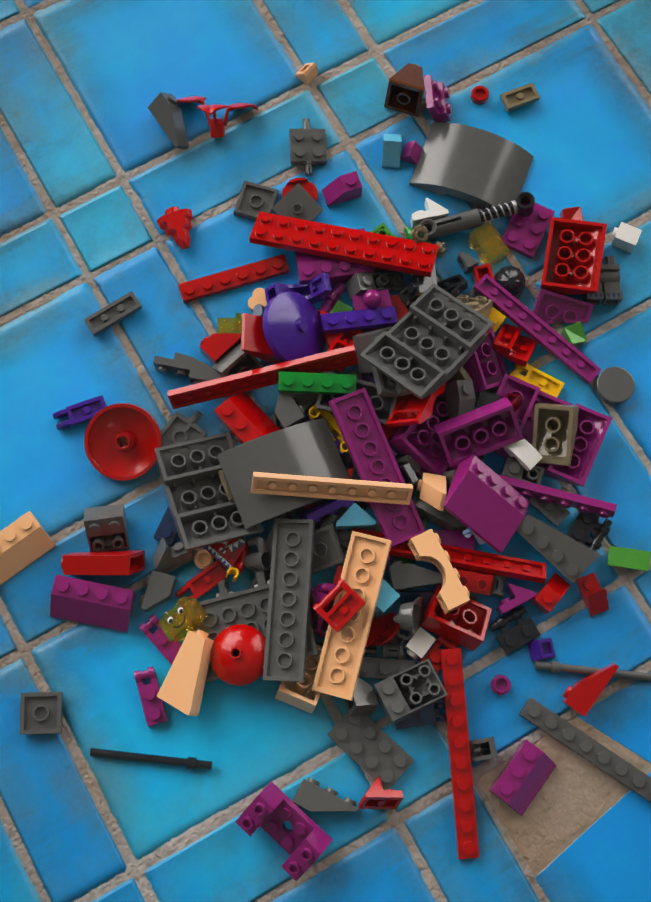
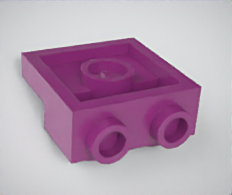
[423,75,452,123]

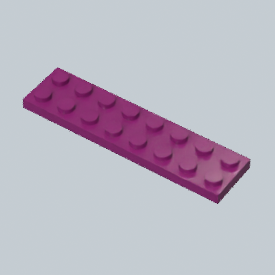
[328,388,425,547]

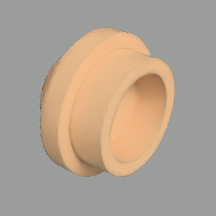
[194,550,214,569]

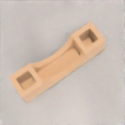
[408,529,470,614]

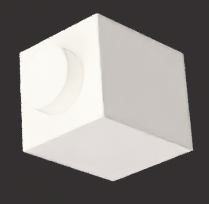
[611,222,642,253]
[405,627,436,660]

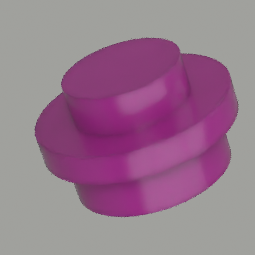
[491,675,511,695]

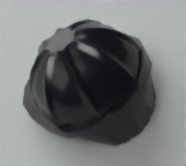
[495,266,526,299]

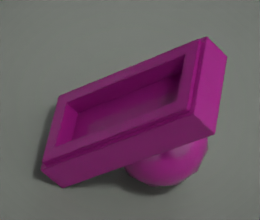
[352,289,392,310]

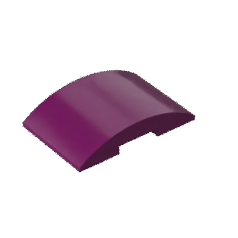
[492,373,612,487]

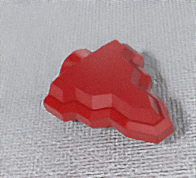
[156,206,193,250]

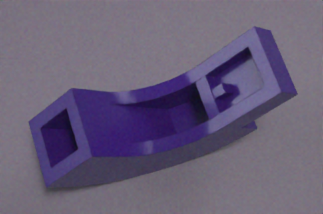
[265,273,332,304]

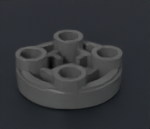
[596,367,635,405]

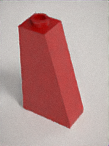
[61,550,145,575]

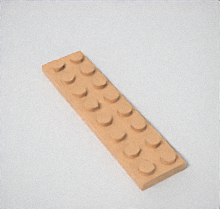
[312,531,392,701]

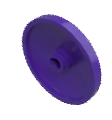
[263,291,324,362]

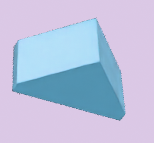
[381,133,402,168]
[336,503,376,530]

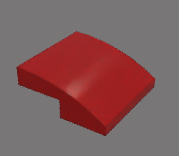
[492,323,537,367]

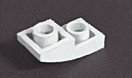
[503,439,543,471]

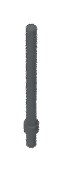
[534,661,651,681]

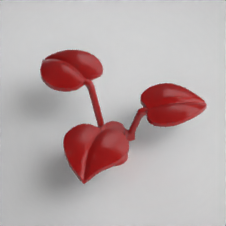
[177,96,258,138]

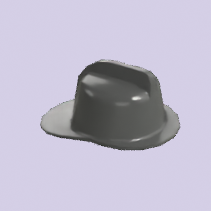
[393,597,425,635]

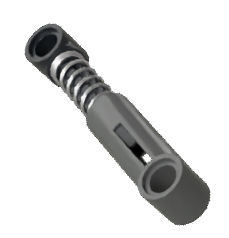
[419,192,535,243]

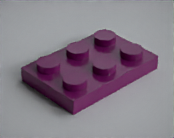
[499,203,555,259]

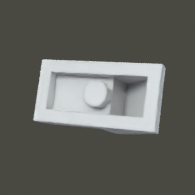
[410,198,449,228]

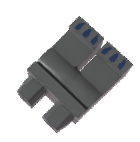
[583,256,623,305]

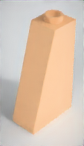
[157,629,214,716]

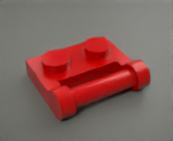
[313,577,367,633]

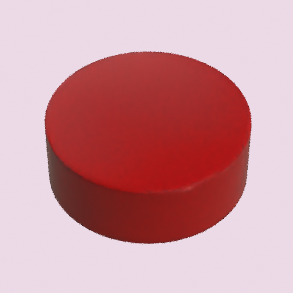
[471,86,489,105]

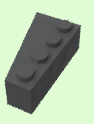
[516,514,601,583]

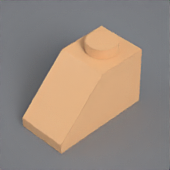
[417,472,447,511]

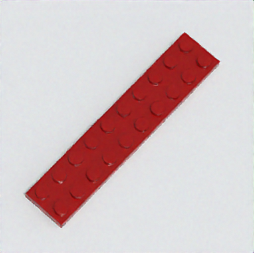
[249,211,439,277]

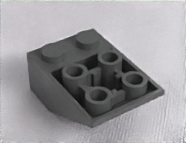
[374,659,448,727]

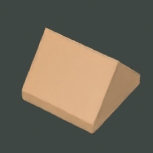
[295,62,318,85]

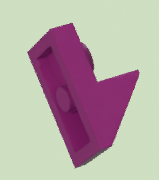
[496,583,537,616]

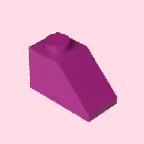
[322,171,362,207]

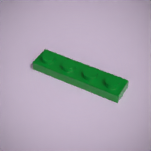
[278,371,356,395]

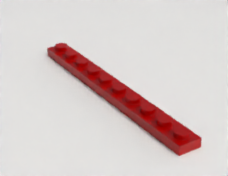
[167,345,359,409]
[352,528,546,583]
[440,648,480,859]

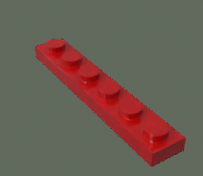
[178,254,290,303]

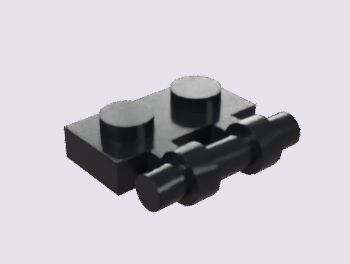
[567,512,612,550]
[489,606,541,655]

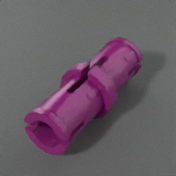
[317,282,347,314]

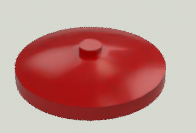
[84,403,162,481]

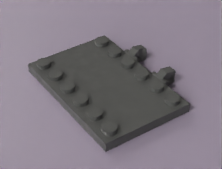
[187,570,319,684]

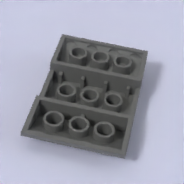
[409,122,534,219]
[360,283,494,400]
[217,418,349,529]
[154,432,263,551]

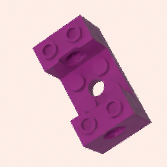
[235,781,333,882]

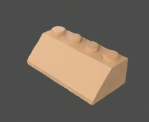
[0,511,56,586]

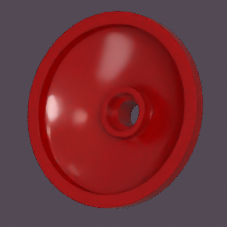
[210,624,266,686]

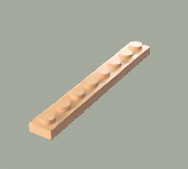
[251,472,413,505]

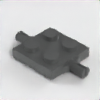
[289,118,327,176]
[161,410,207,447]

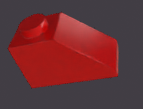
[199,333,242,365]
[531,572,570,615]

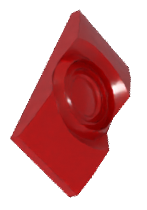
[386,383,446,427]

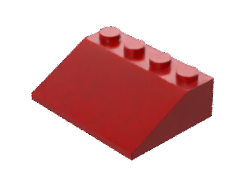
[540,217,607,295]

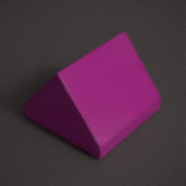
[400,141,422,165]

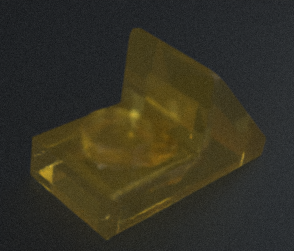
[217,313,242,335]

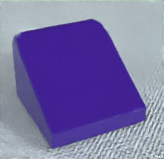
[528,638,555,662]

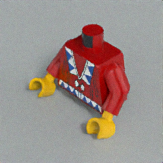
[195,537,250,582]

